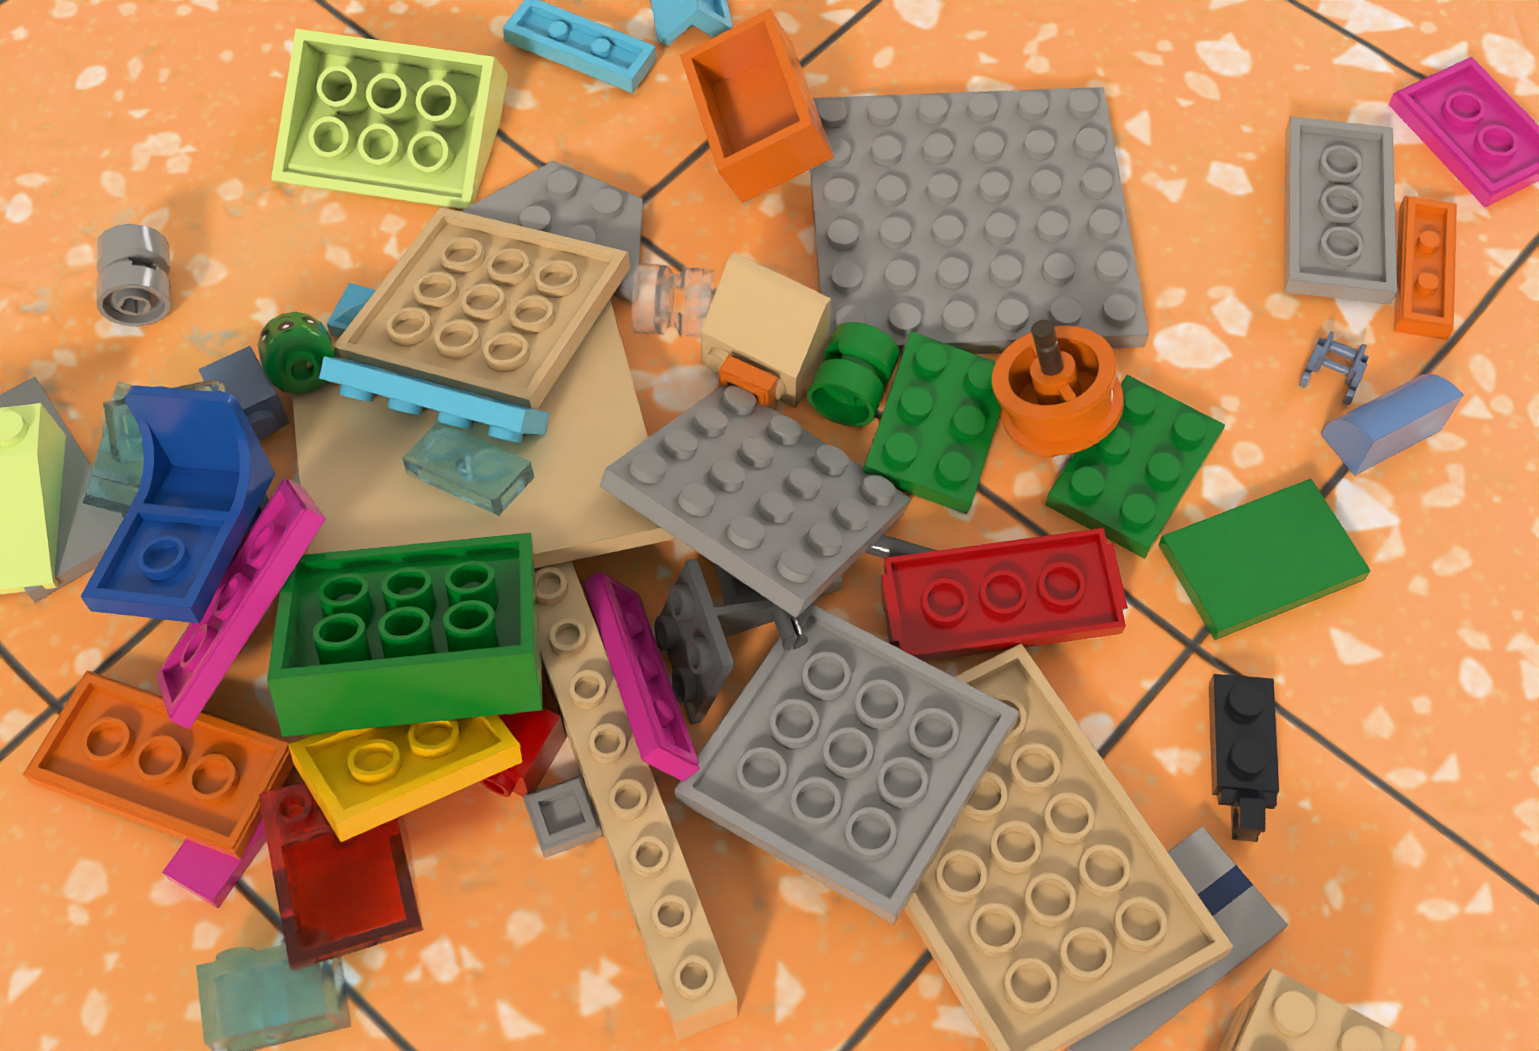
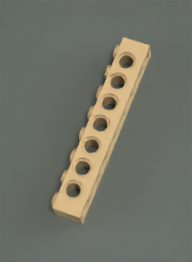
[535,561,738,1041]

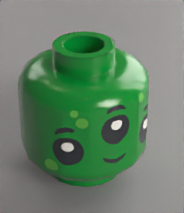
[257,311,336,394]

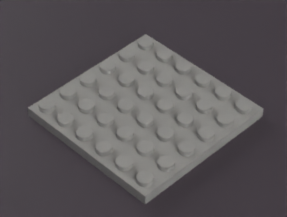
[810,87,1149,357]

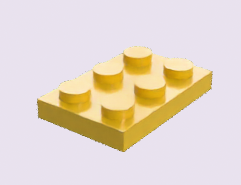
[288,715,522,842]

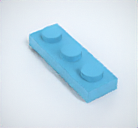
[503,0,657,93]

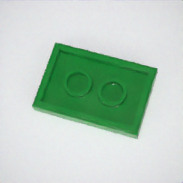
[1158,479,1371,640]

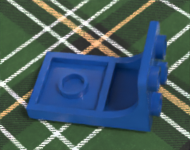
[80,385,275,624]

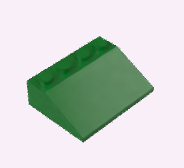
[267,533,542,737]

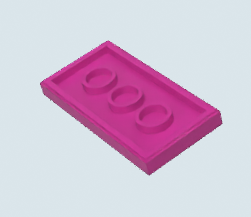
[156,478,326,729]

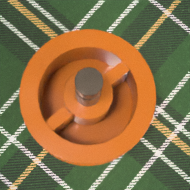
[992,320,1124,458]

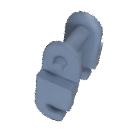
[1299,331,1369,405]

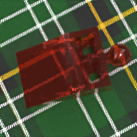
[258,775,424,971]

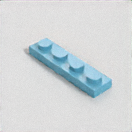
[319,356,550,443]

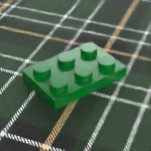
[862,331,1002,514]
[1045,375,1226,559]

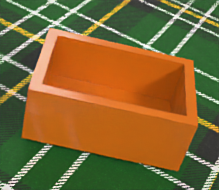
[680,9,835,203]

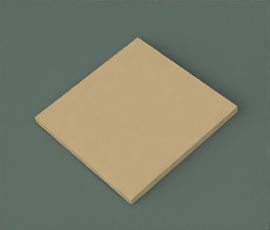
[292,299,674,569]

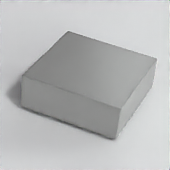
[523,775,603,858]

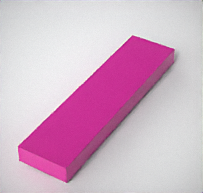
[584,571,700,782]

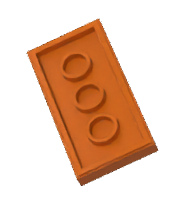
[23,670,294,860]

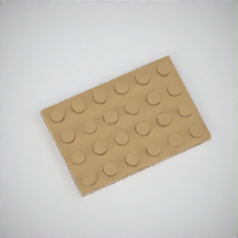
[904,643,1234,1051]

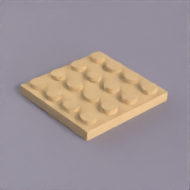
[333,207,631,409]

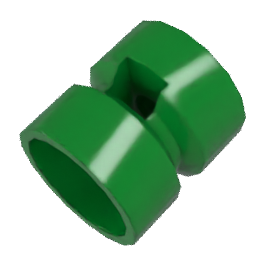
[807,322,900,427]

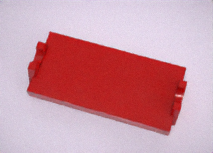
[881,528,1128,661]

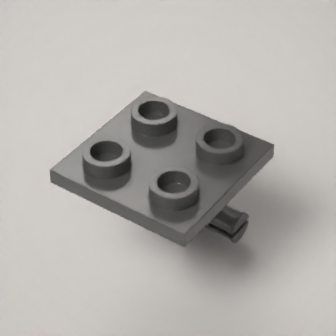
[655,559,808,724]

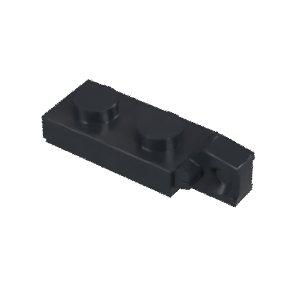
[1209,674,1279,842]

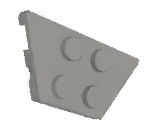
[462,161,644,304]

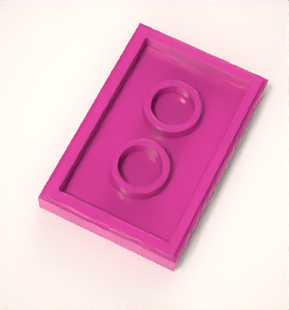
[1389,56,1539,208]

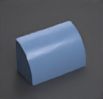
[1321,374,1464,476]

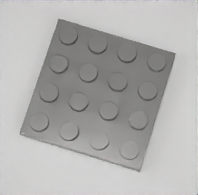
[600,383,912,618]
[674,604,1019,925]

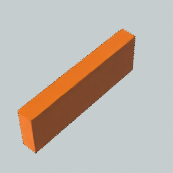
[1394,196,1457,340]

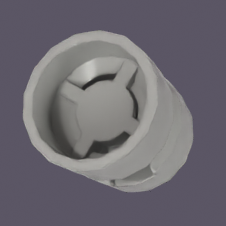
[96,224,171,327]

